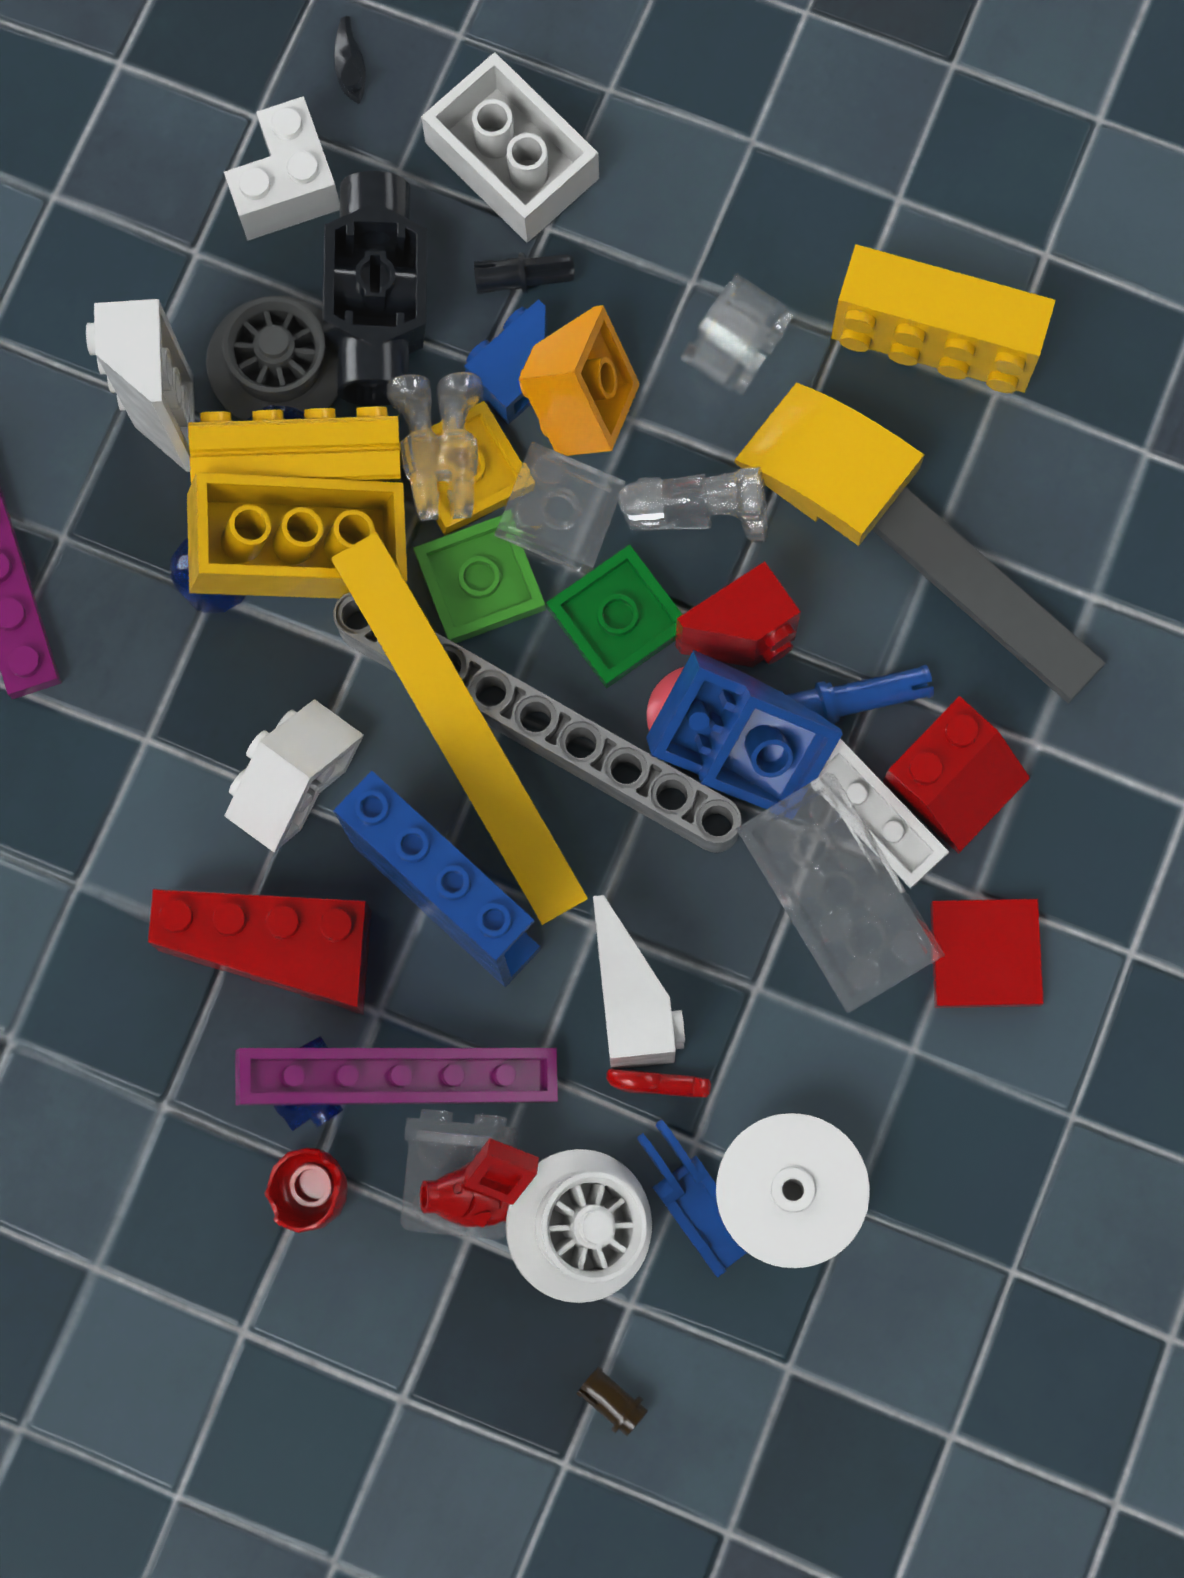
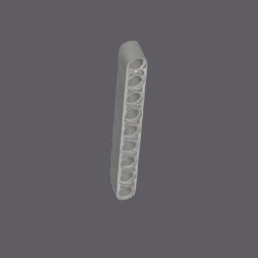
[333,592,741,853]

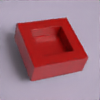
[464,1138,539,1205]

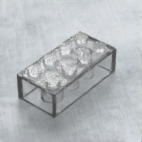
[736,772,945,1013]

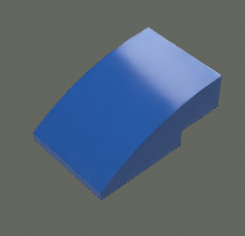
[646,650,843,820]

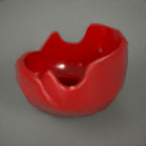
[264,1147,348,1233]

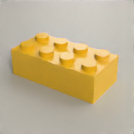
[831,244,1056,393]
[187,472,408,599]

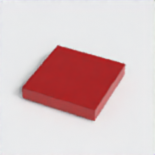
[930,899,1044,1008]

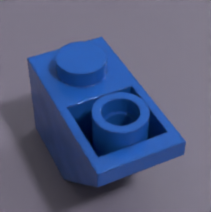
[464,299,547,425]

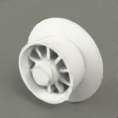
[716,1113,870,1268]
[506,1149,652,1303]

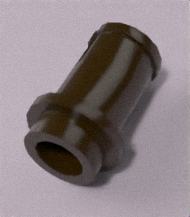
[576,1367,648,1436]

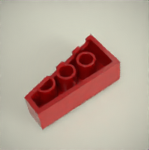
[148,889,372,1015]

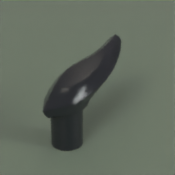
[334,16,365,104]

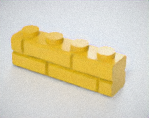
[188,406,401,483]

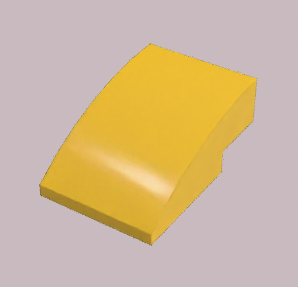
[734,382,924,546]

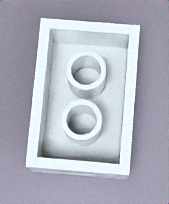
[421,52,599,243]

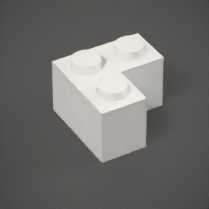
[224,96,340,241]
[224,699,364,852]

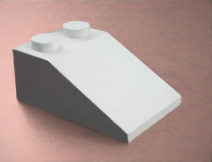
[593,895,685,1069]

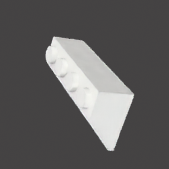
[86,299,195,472]

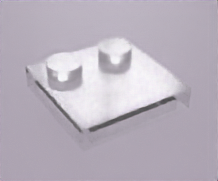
[494,441,626,574]

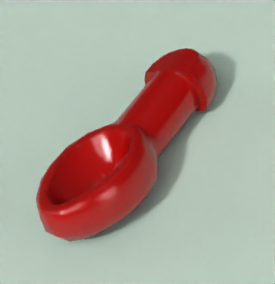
[606,1069,712,1098]

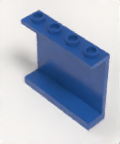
[333,770,541,987]

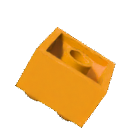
[519,305,640,457]

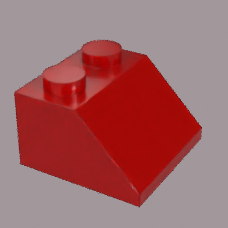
[675,561,801,667]
[883,696,1030,854]

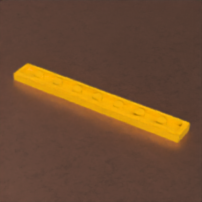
[330,532,588,925]

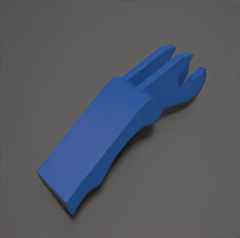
[637,1119,747,1278]

